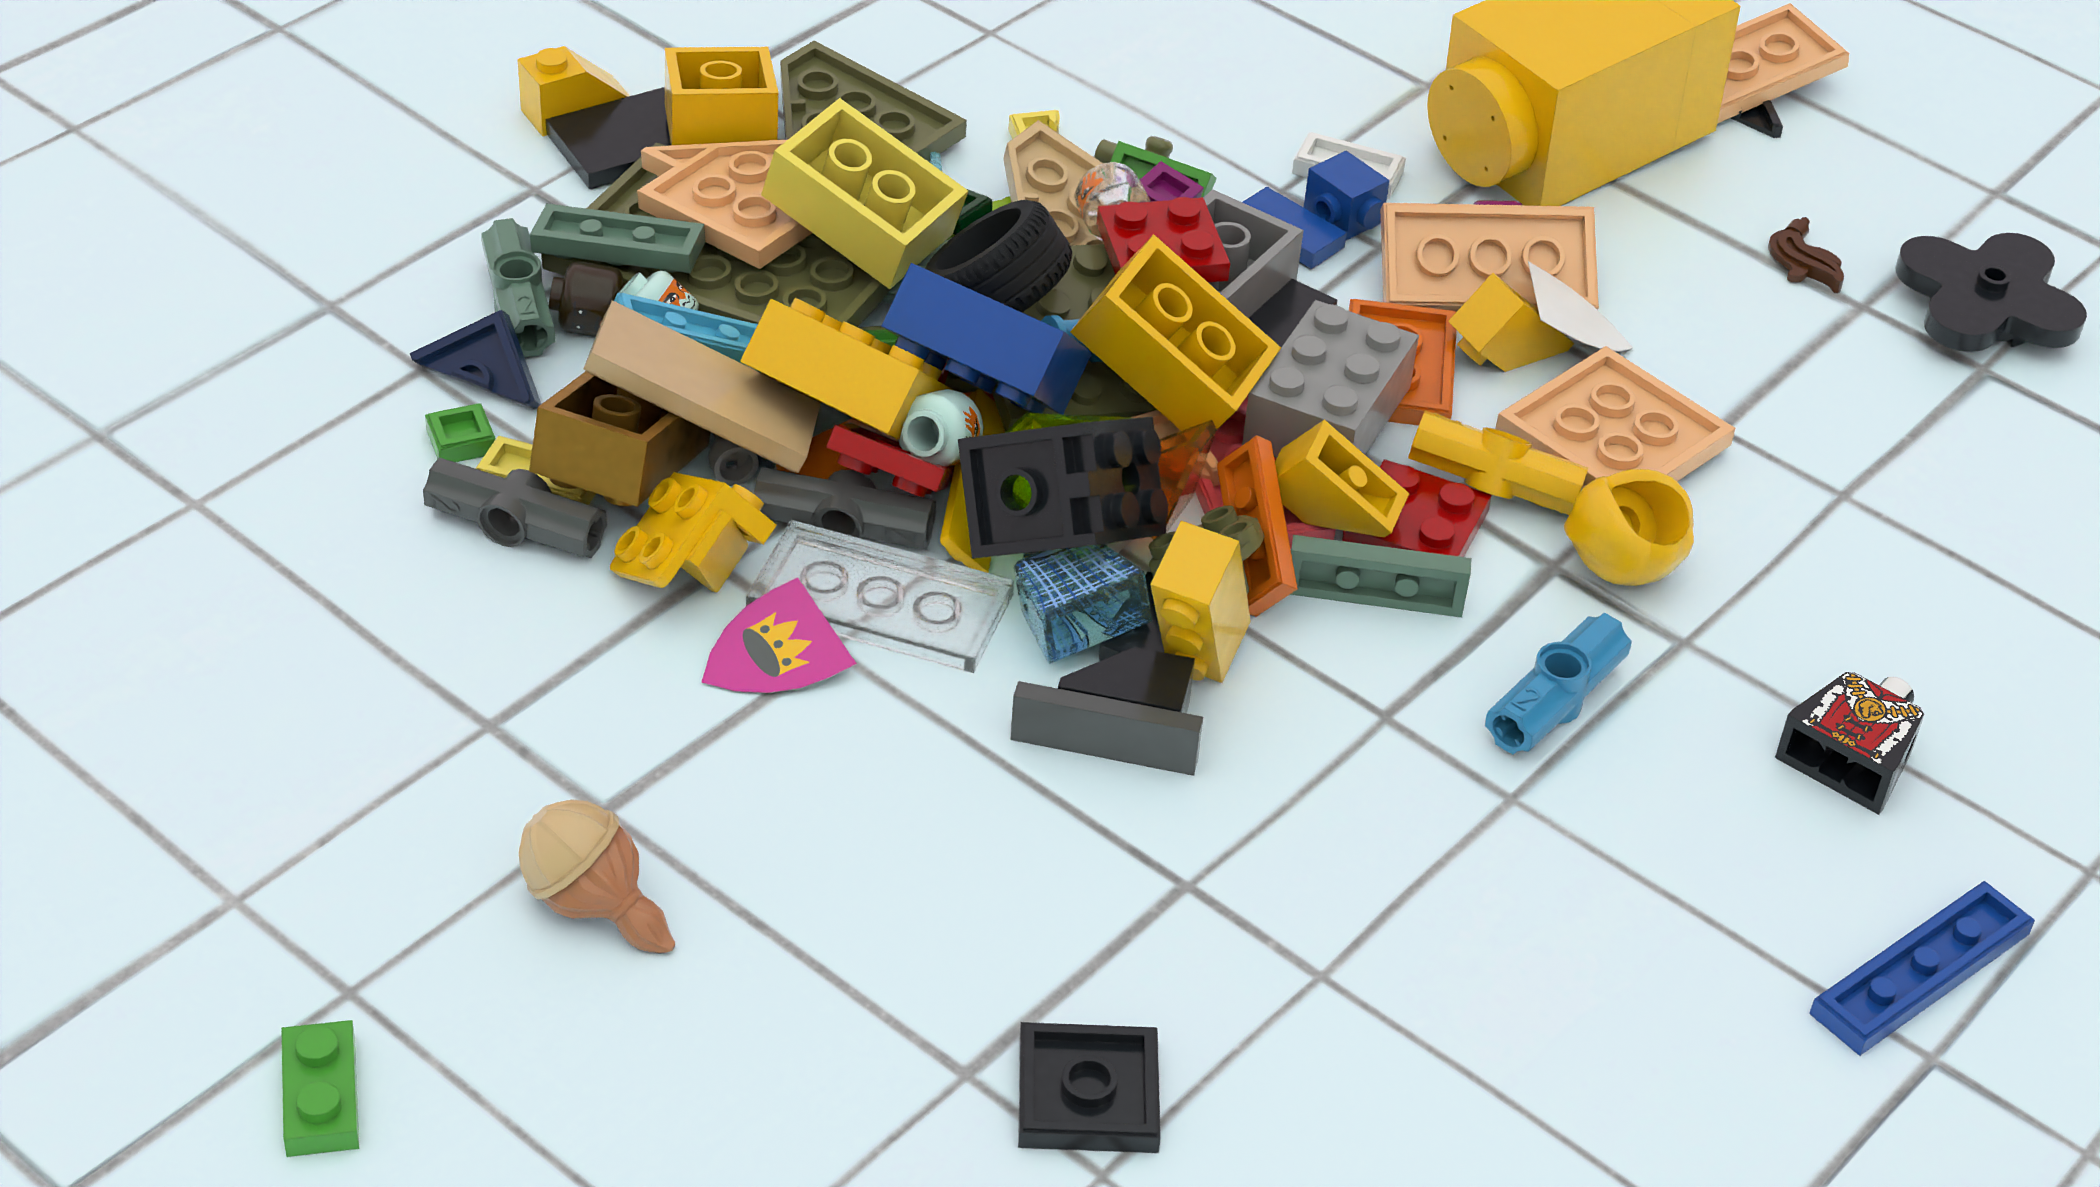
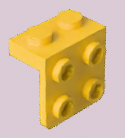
[610,472,777,588]

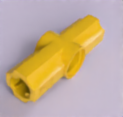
[1408,410,1588,515]

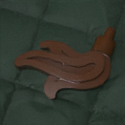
[1768,217,1844,293]

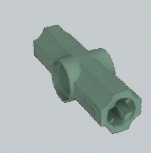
[481,218,555,357]

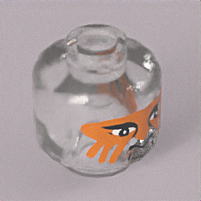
[1075,162,1151,241]

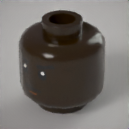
[548,261,626,337]

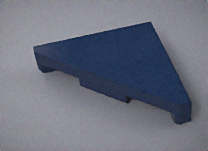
[410,309,541,409]

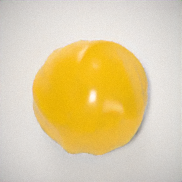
[1564,469,1694,586]

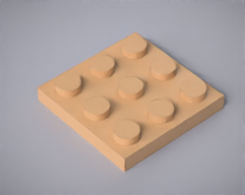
[1495,346,1736,489]

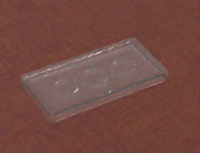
[746,520,1014,673]

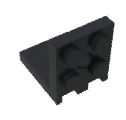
[958,417,1168,559]

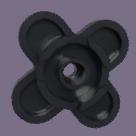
[1895,233,2087,352]

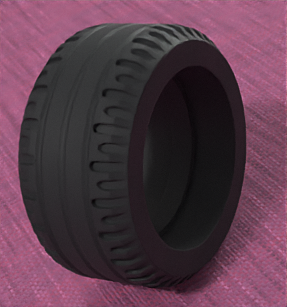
[925,200,1072,312]

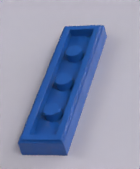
[1809,881,2035,1056]

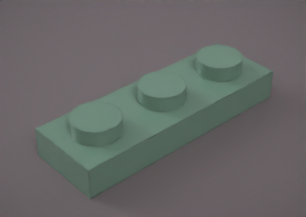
[530,203,705,273]
[1290,535,1472,618]

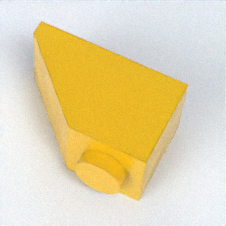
[517,46,630,137]
[1448,273,1575,372]
[1275,419,1409,537]

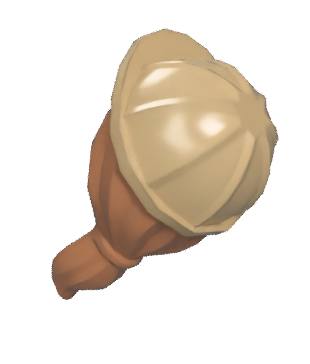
[519,799,675,953]

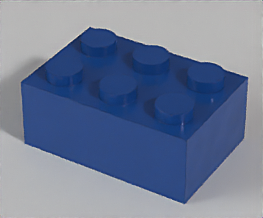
[881,263,1092,417]

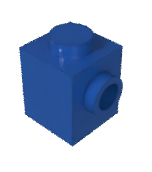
[1304,150,1390,241]

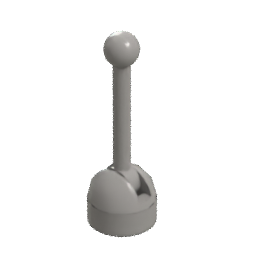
[708,433,759,486]

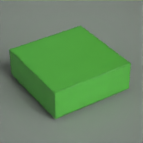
[425,403,496,462]

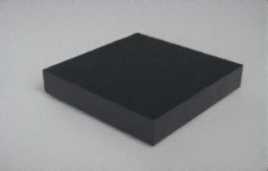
[1018,1022,1161,1153]

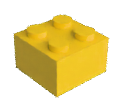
[665,46,779,145]

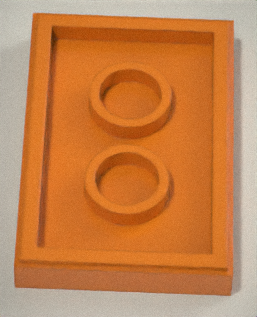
[1348,299,1456,425]

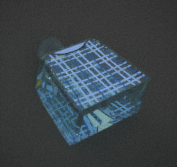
[1013,544,1152,664]

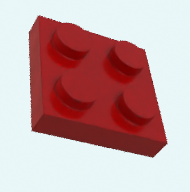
[1096,197,1230,282]
[826,423,955,497]
[1342,459,1492,557]

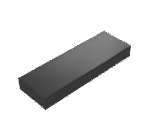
[1010,681,1203,776]

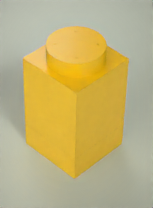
[1427,0,1741,206]

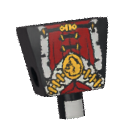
[1775,672,1925,815]

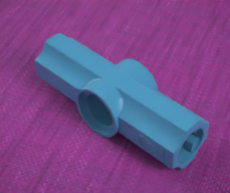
[1485,613,1632,755]

